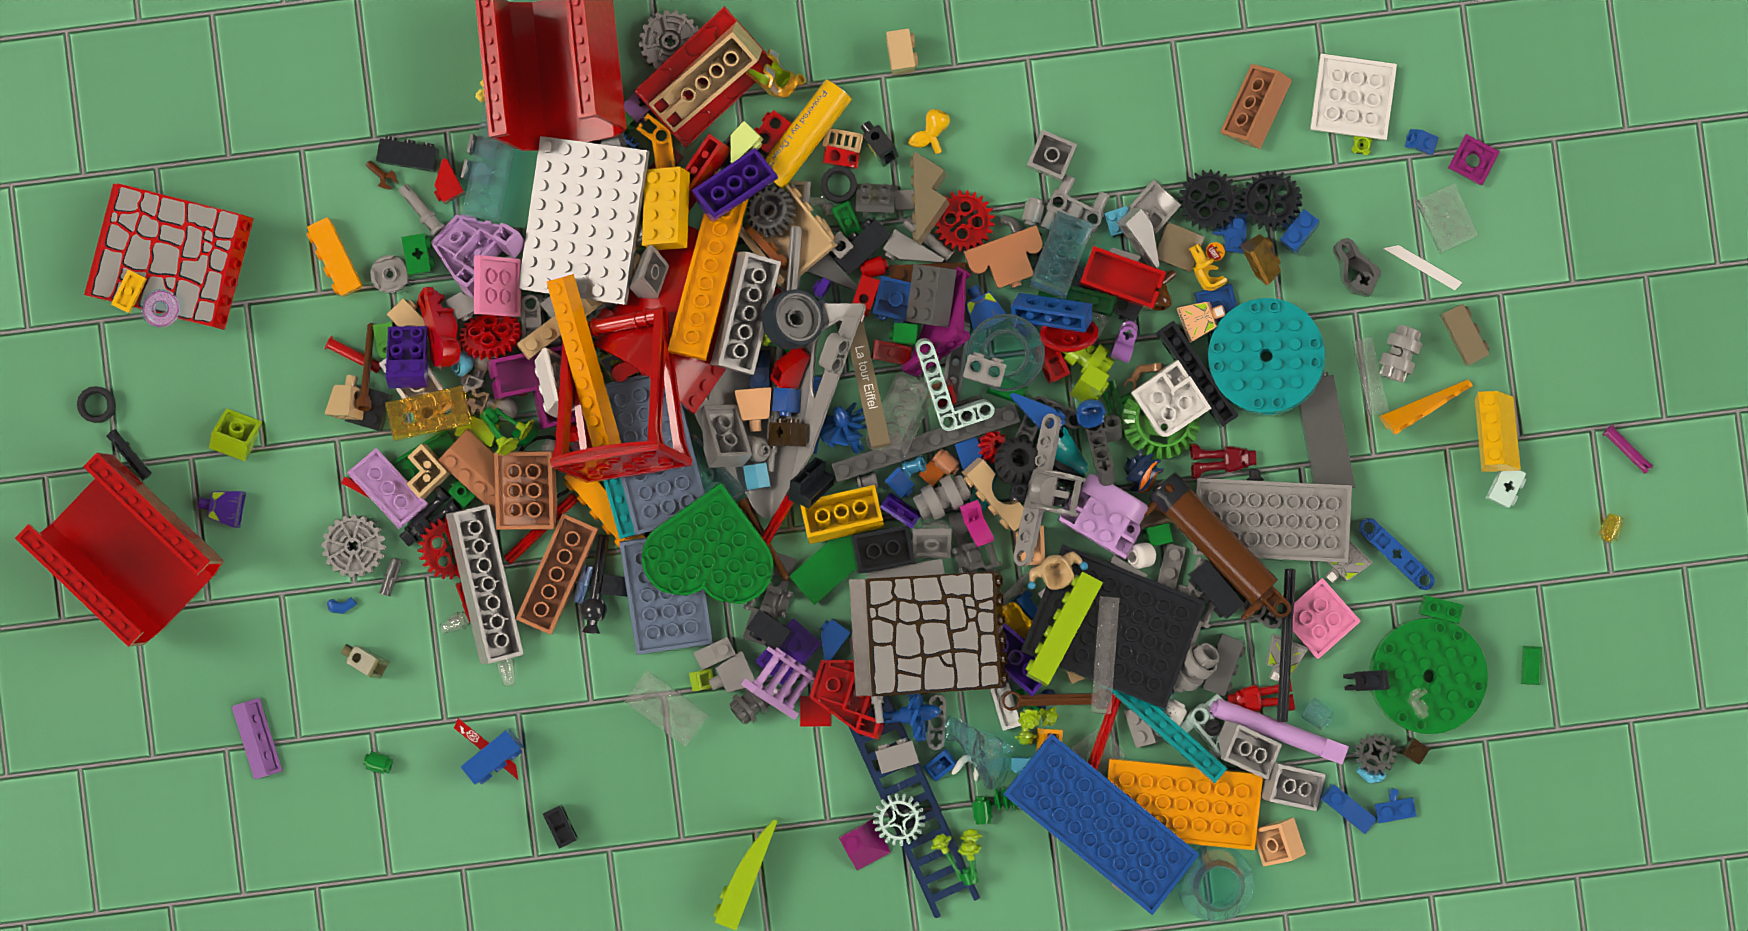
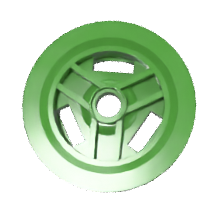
[1121,394,1200,459]

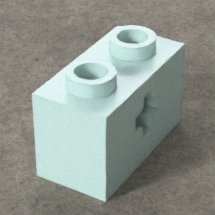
[1485,471,1526,508]

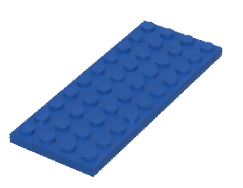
[1003,733,1200,915]

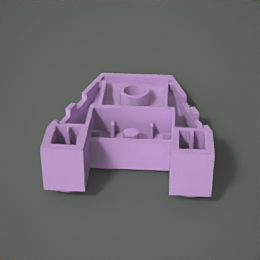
[431,215,525,299]

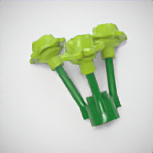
[931,829,982,886]

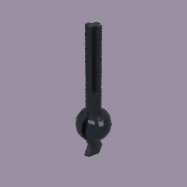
[581,534,609,634]

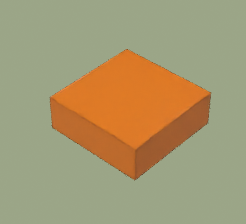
[918,460,945,487]

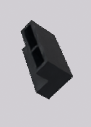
[788,457,835,509]

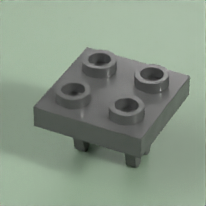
[856,183,895,219]

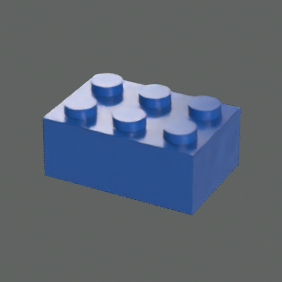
[461,728,524,785]

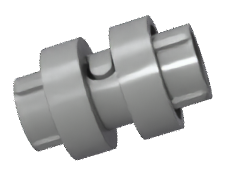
[1379,325,1423,383]
[913,475,971,520]
[1173,643,1219,692]

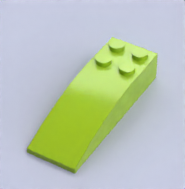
[713,817,778,930]

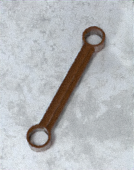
[1000,688,1112,711]

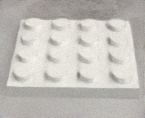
[1310,54,1397,141]

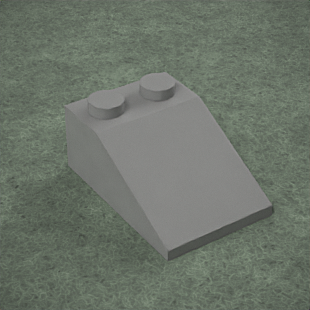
[702,405,752,468]
[1261,761,1326,811]

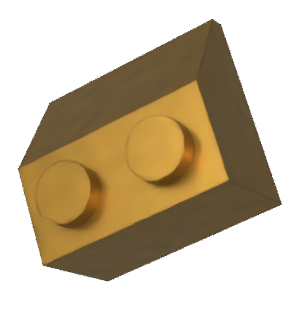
[1240,234,1281,286]

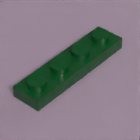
[1038,278,1117,317]

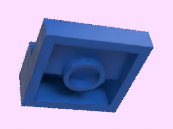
[872,276,911,323]

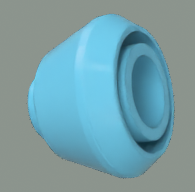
[450,352,474,377]

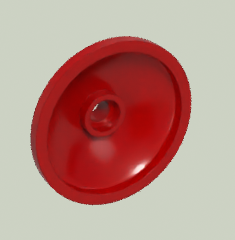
[1040,321,1098,353]

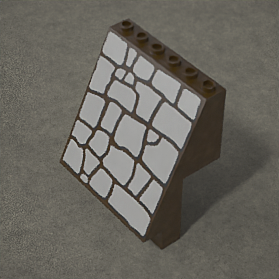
[849,571,1009,697]

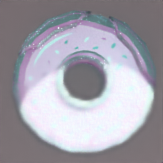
[140,289,180,328]

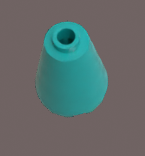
[1055,426,1088,476]

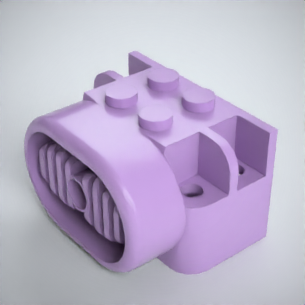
[1057,474,1148,559]

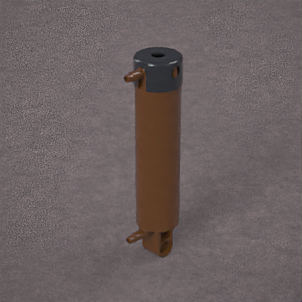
[1144,473,1291,621]

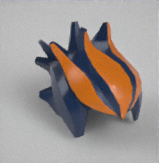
[1124,448,1164,493]

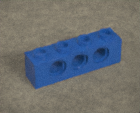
[1011,293,1093,332]

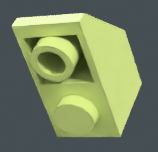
[731,121,764,163]

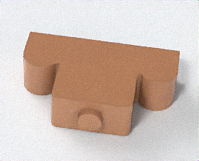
[964,225,1043,289]

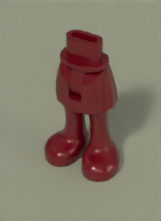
[1190,443,1256,479]

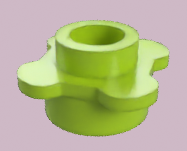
[1351,136,1372,155]

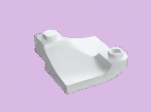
[1131,360,1211,437]

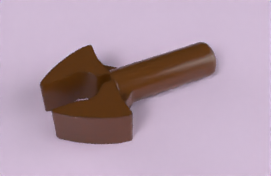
[366,160,398,190]

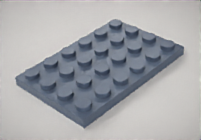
[619,537,713,655]

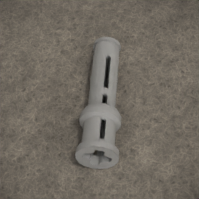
[398,183,445,237]

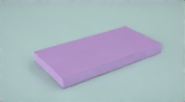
[347,448,428,529]

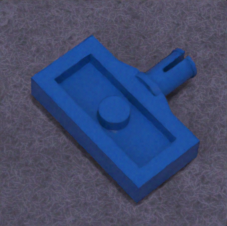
[1212,214,1247,254]

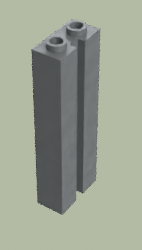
[1298,372,1355,488]

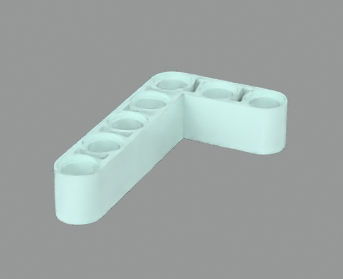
[915,338,994,431]

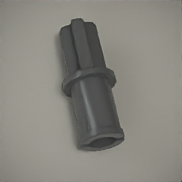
[379,558,402,597]

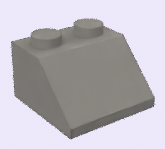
[629,245,669,299]

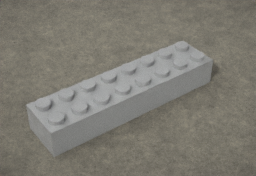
[446,504,524,664]

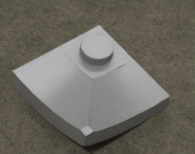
[1128,179,1182,234]

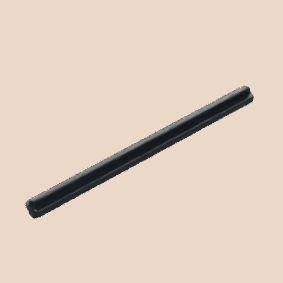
[1277,569,1296,722]

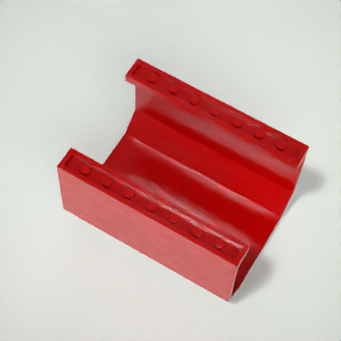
[475,0,627,151]
[15,452,224,647]

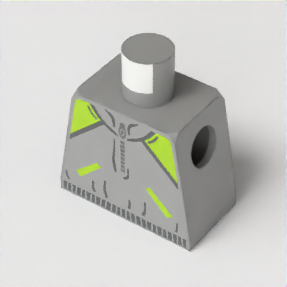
[1325,540,1373,584]
[1265,634,1308,682]

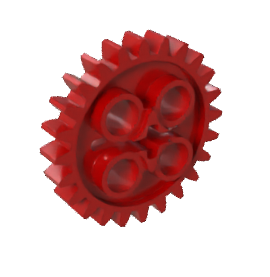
[934,190,995,252]
[459,314,522,361]
[417,517,460,580]

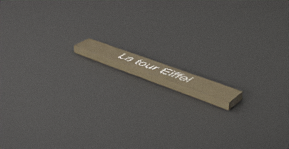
[850,321,891,449]

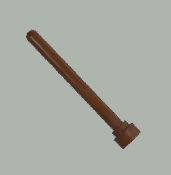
[355,323,374,411]
[737,497,789,581]

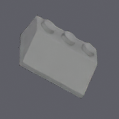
[1218,720,1282,780]

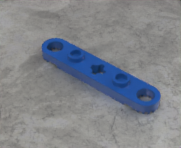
[1359,518,1435,590]

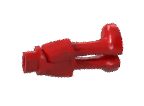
[1227,679,1295,712]

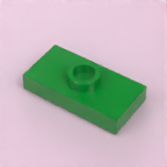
[831,200,861,238]

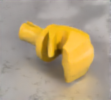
[1189,243,1228,291]

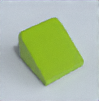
[689,668,713,692]

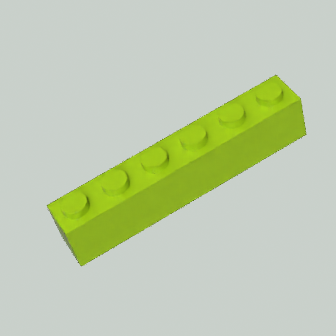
[1026,572,1103,687]

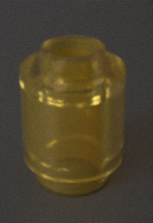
[1598,513,1623,543]

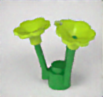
[480,406,534,456]

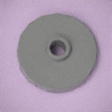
[370,255,409,294]

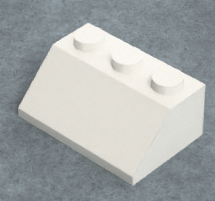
[535,348,575,418]

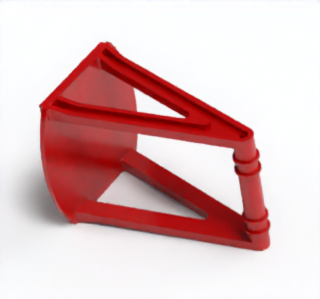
[550,307,693,483]

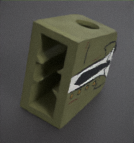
[341,644,389,679]

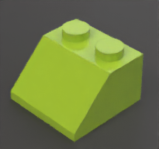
[209,408,262,461]

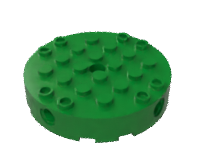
[1369,618,1488,734]

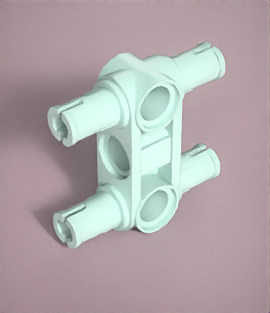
[1179,694,1223,759]

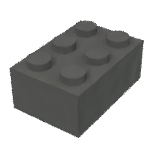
[906,264,957,327]

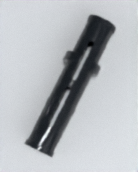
[106,429,152,481]

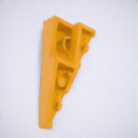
[1379,379,1473,435]

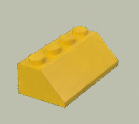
[1475,391,1521,472]

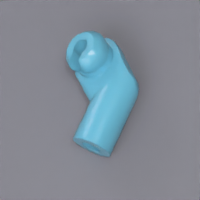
[1356,766,1386,783]

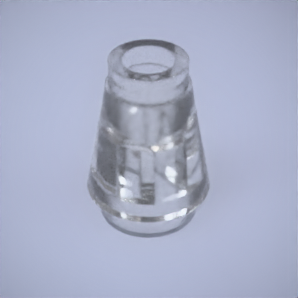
[439,611,470,635]
[496,658,515,686]

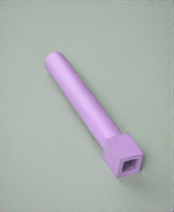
[1210,698,1349,764]

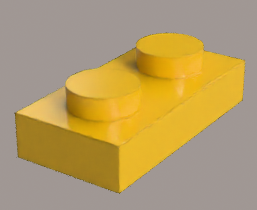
[111,270,147,313]

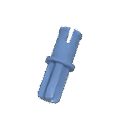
[573,565,594,604]

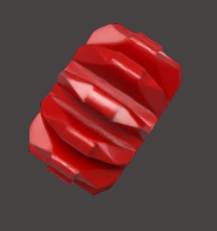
[977,431,1007,464]

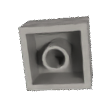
[1026,129,1077,182]

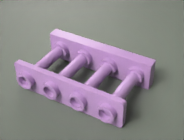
[741,646,816,720]

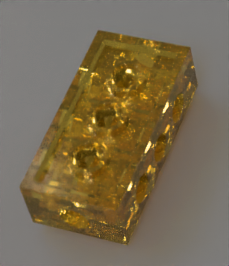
[385,386,472,441]

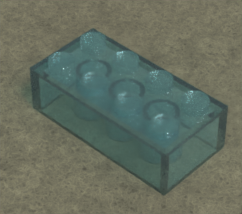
[1029,211,1094,300]

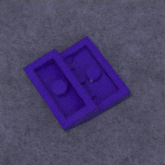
[880,493,921,528]

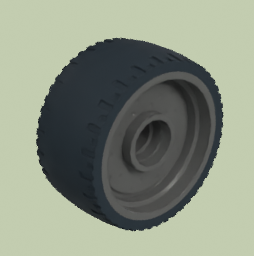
[762,289,824,350]

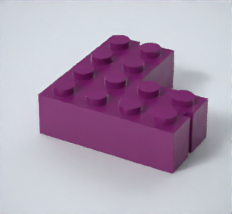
[487,346,576,430]

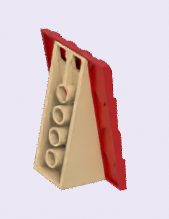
[634,6,773,148]

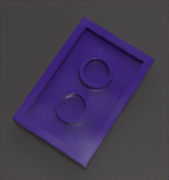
[755,618,822,685]

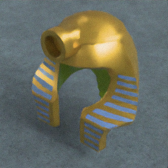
[746,48,806,99]

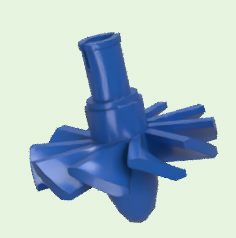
[819,402,867,454]
[883,693,941,742]

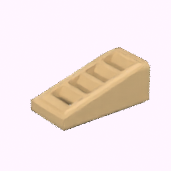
[822,128,864,153]

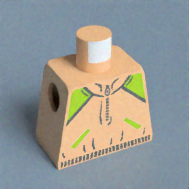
[1177,302,1226,342]

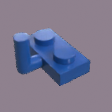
[1374,787,1417,823]

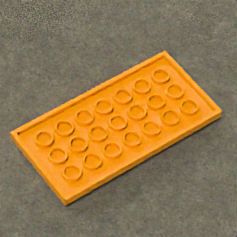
[1107,758,1263,850]

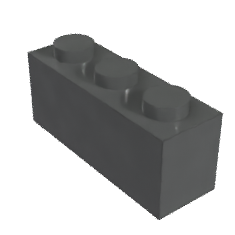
[1201,634,1246,696]

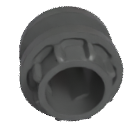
[729,688,770,724]

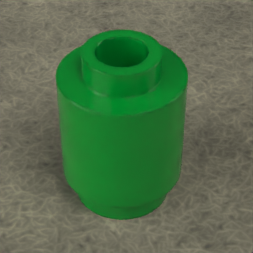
[511,419,540,447]
[363,751,393,774]
[972,796,993,825]

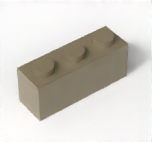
[1439,304,1490,366]

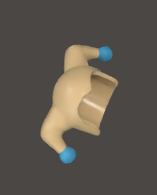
[1028,552,1088,590]

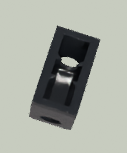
[861,121,899,167]

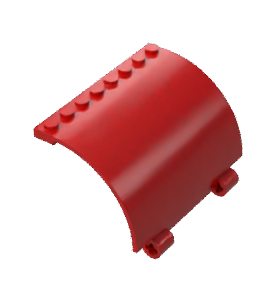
[594,225,782,414]

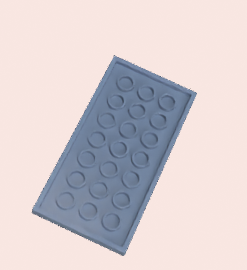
[605,375,705,535]

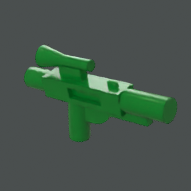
[1102,380,1131,437]

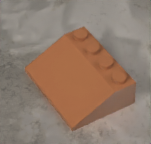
[494,450,557,530]

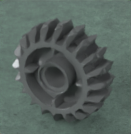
[745,186,797,238]

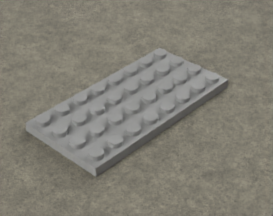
[1193,478,1352,563]

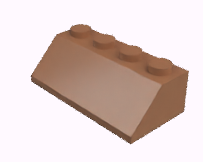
[1220,64,1292,149]
[438,428,496,513]

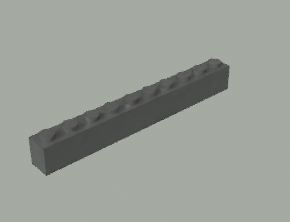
[832,404,1020,483]

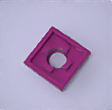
[1448,134,1500,186]

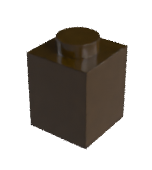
[1400,737,1430,765]

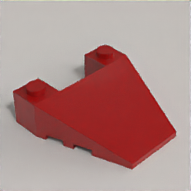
[809,660,885,740]

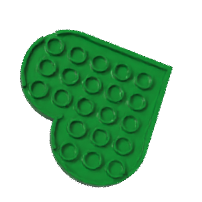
[642,482,773,604]

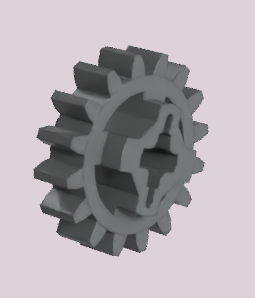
[1354,733,1397,776]

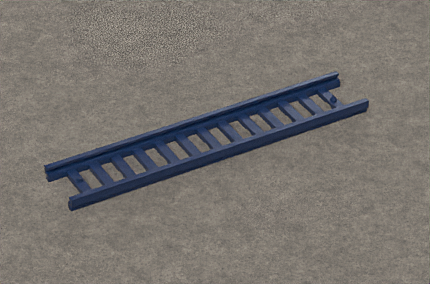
[848,696,980,918]

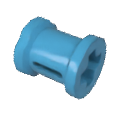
[902,455,926,477]

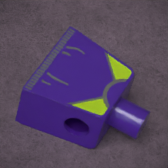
[198,491,246,528]

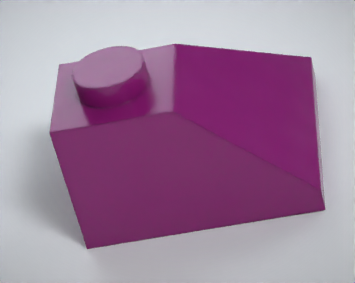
[839,818,891,870]

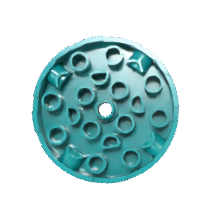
[1208,298,1326,415]

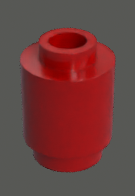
[860,255,888,278]

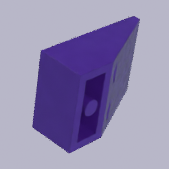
[385,326,428,389]

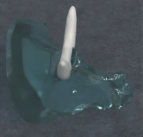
[945,716,1014,790]

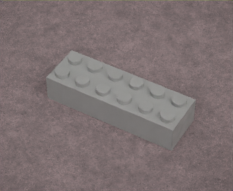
[710,252,781,375]

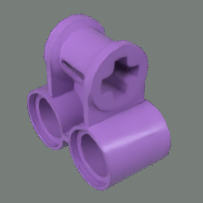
[1110,321,1138,363]

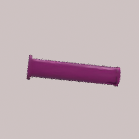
[1602,424,1653,474]

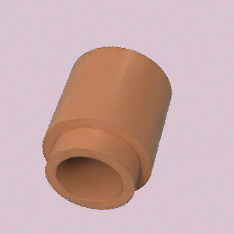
[932,448,960,476]

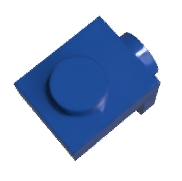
[1405,129,1439,155]

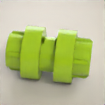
[1063,344,1115,373]

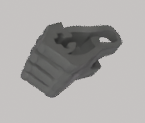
[1333,238,1381,297]

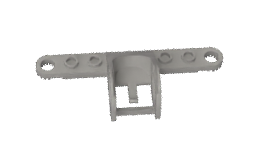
[1014,414,1086,567]

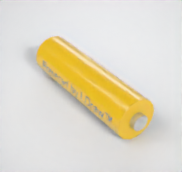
[765,79,852,189]

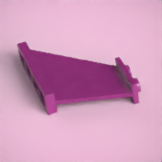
[902,267,971,377]

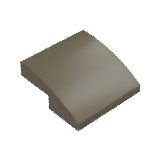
[1156,222,1204,273]

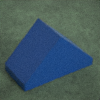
[923,748,957,782]

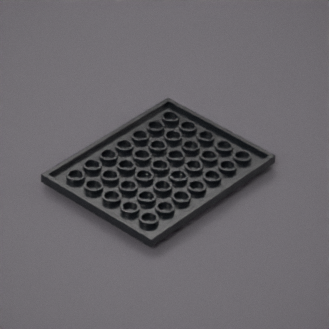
[1020,544,1206,710]

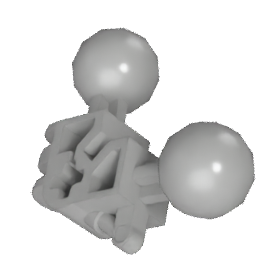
[460,356,518,422]

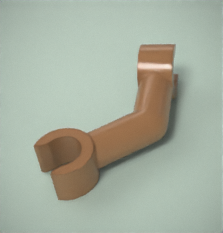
[1124,363,1162,391]

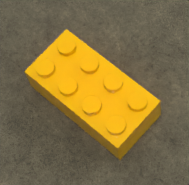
[642,167,690,250]
[800,485,884,544]

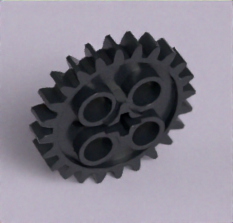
[1178,169,1240,232]
[1240,170,1302,231]

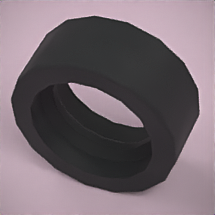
[821,166,857,203]
[77,386,116,423]

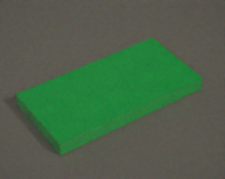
[390,428,455,482]
[789,534,856,605]

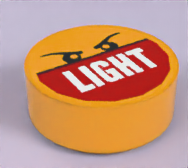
[1205,242,1225,262]

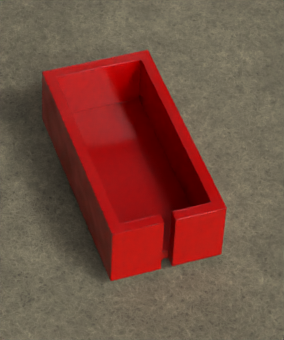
[1079,246,1166,310]

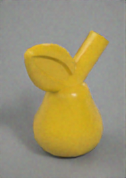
[908,109,950,154]

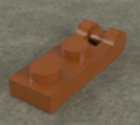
[746,226,788,270]

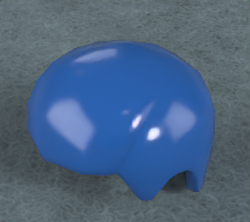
[1076,399,1106,428]

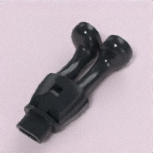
[399,485,462,547]

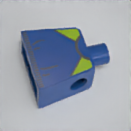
[965,285,1008,333]

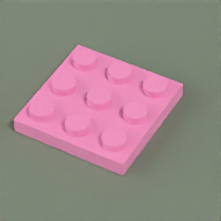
[474,255,521,317]
[1281,578,1361,659]

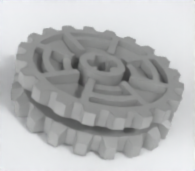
[639,10,699,70]
[321,515,386,577]

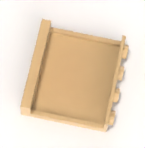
[739,184,837,290]

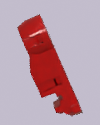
[417,287,461,367]

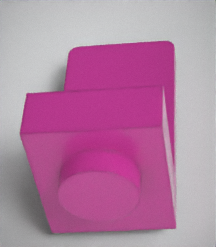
[960,500,994,547]

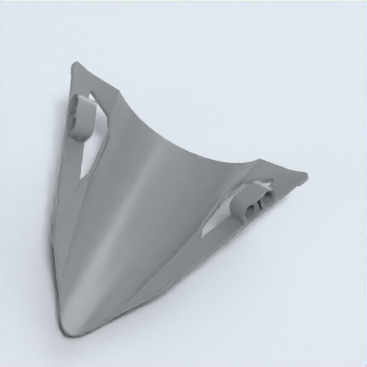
[695,301,866,519]

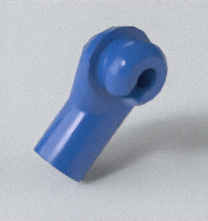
[327,597,357,614]

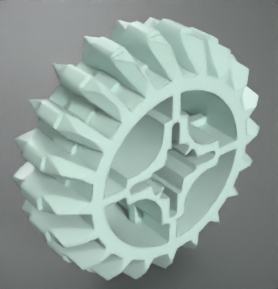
[873,793,925,846]

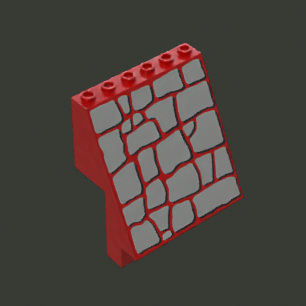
[84,183,254,330]

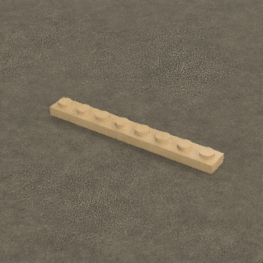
[517,254,640,360]

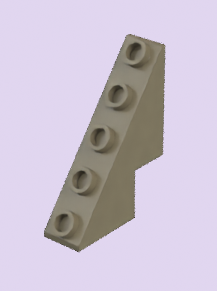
[910,152,949,246]

